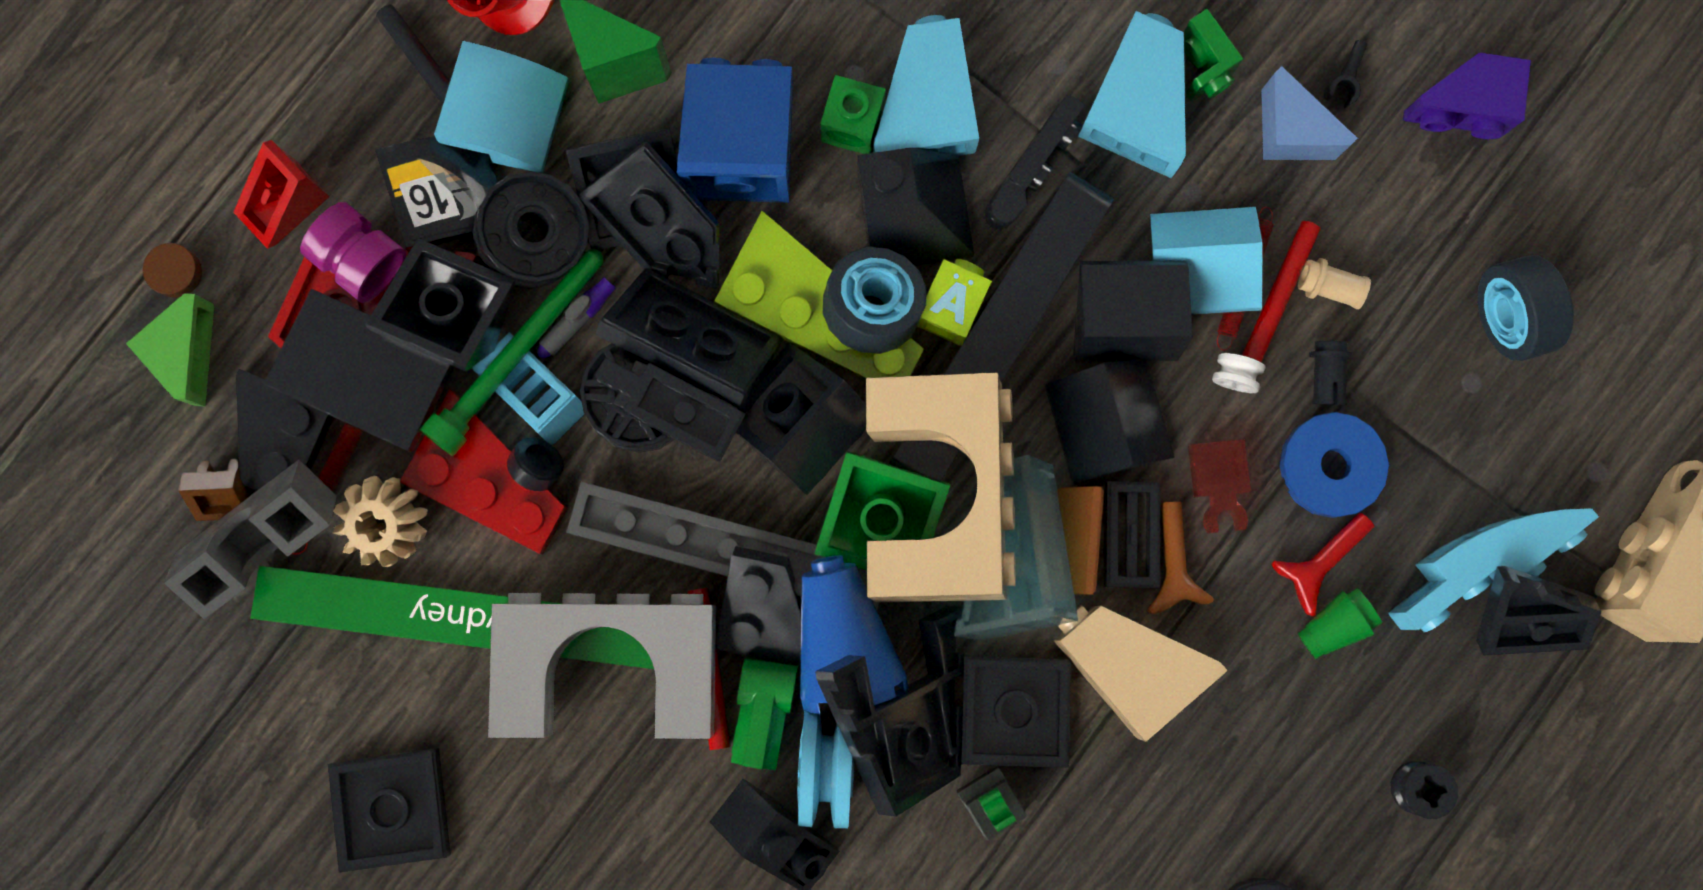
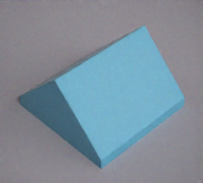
[1150,207,1262,314]

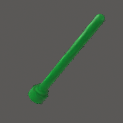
[419,249,604,456]

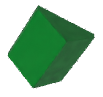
[560,0,672,104]
[814,451,950,571]

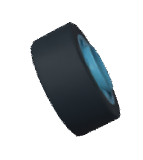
[823,247,926,354]
[1478,255,1574,361]

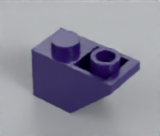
[1403,53,1531,139]

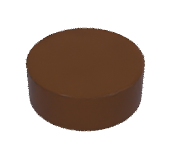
[143,243,202,298]

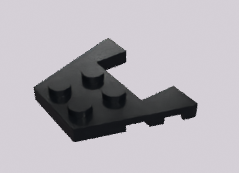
[815,606,965,817]

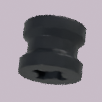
[1390,761,1458,819]

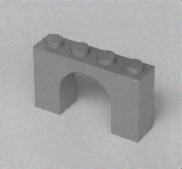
[488,593,716,739]

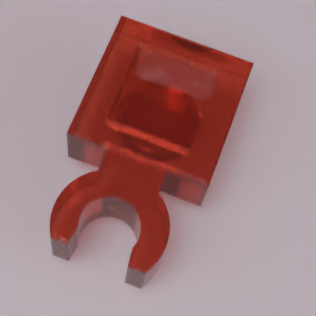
[1188,439,1251,534]

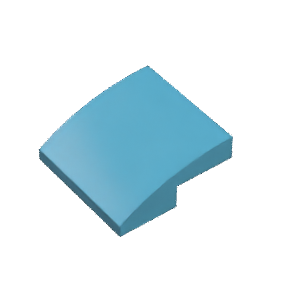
[434,41,569,173]

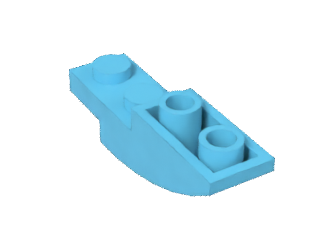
[1388,509,1599,632]

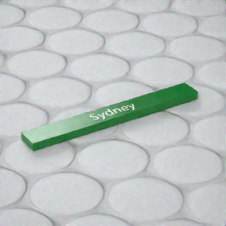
[250,566,654,669]

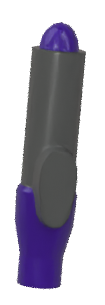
[537,277,616,358]

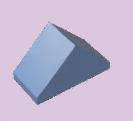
[1261,66,1357,160]

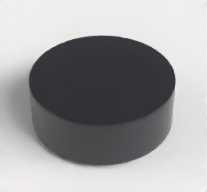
[507,437,564,491]

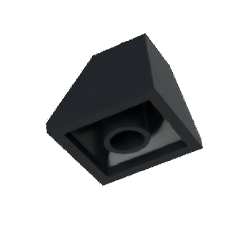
[857,148,974,265]

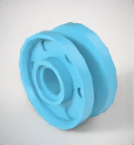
[797,711,854,829]

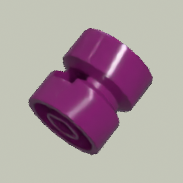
[300,202,406,303]

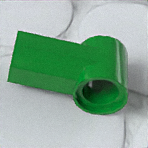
[731,657,798,770]

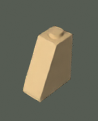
[1053,605,1228,742]

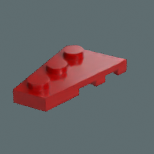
[400,389,568,555]

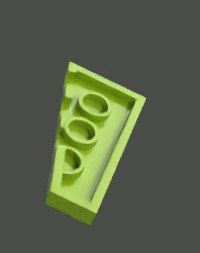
[714,211,924,381]

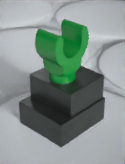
[956,766,1027,841]

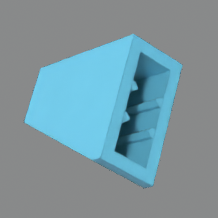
[1078,11,1186,178]
[873,15,979,156]

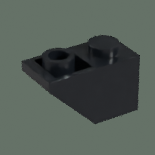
[710,779,840,890]

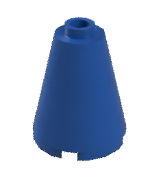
[800,555,909,714]

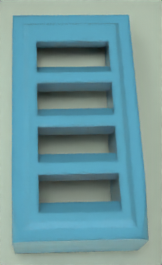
[472,332,585,445]

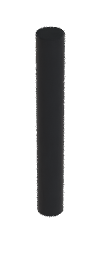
[376,4,450,104]

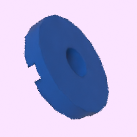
[1279,412,1389,518]

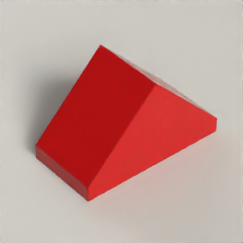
[233,140,330,249]

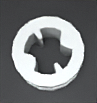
[1212,353,1265,393]

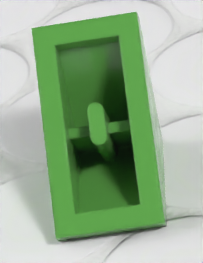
[126,294,214,406]

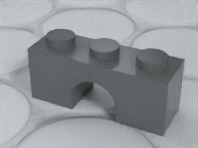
[164,460,337,619]

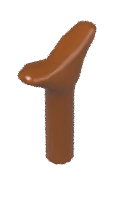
[1147,502,1214,614]

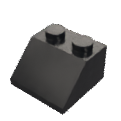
[732,342,866,495]

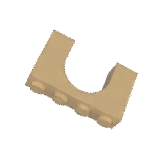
[866,373,1016,602]

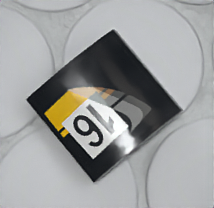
[375,136,498,253]

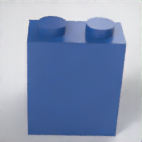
[677,58,793,203]

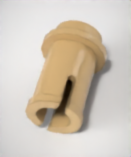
[1298,258,1371,309]

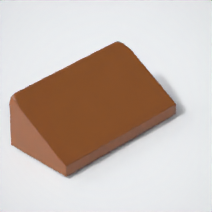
[1048,486,1104,596]

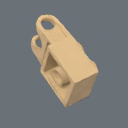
[1595,460,1703,643]

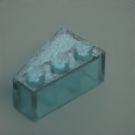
[954,455,1078,640]

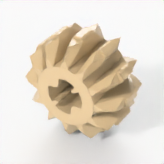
[332,476,428,567]

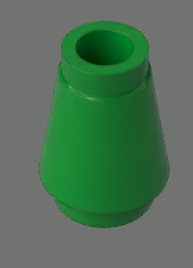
[1297,588,1383,660]

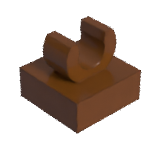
[178,459,250,521]

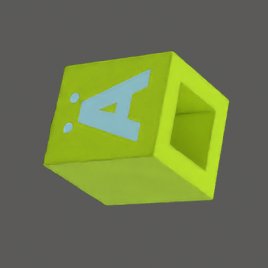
[917,259,992,346]

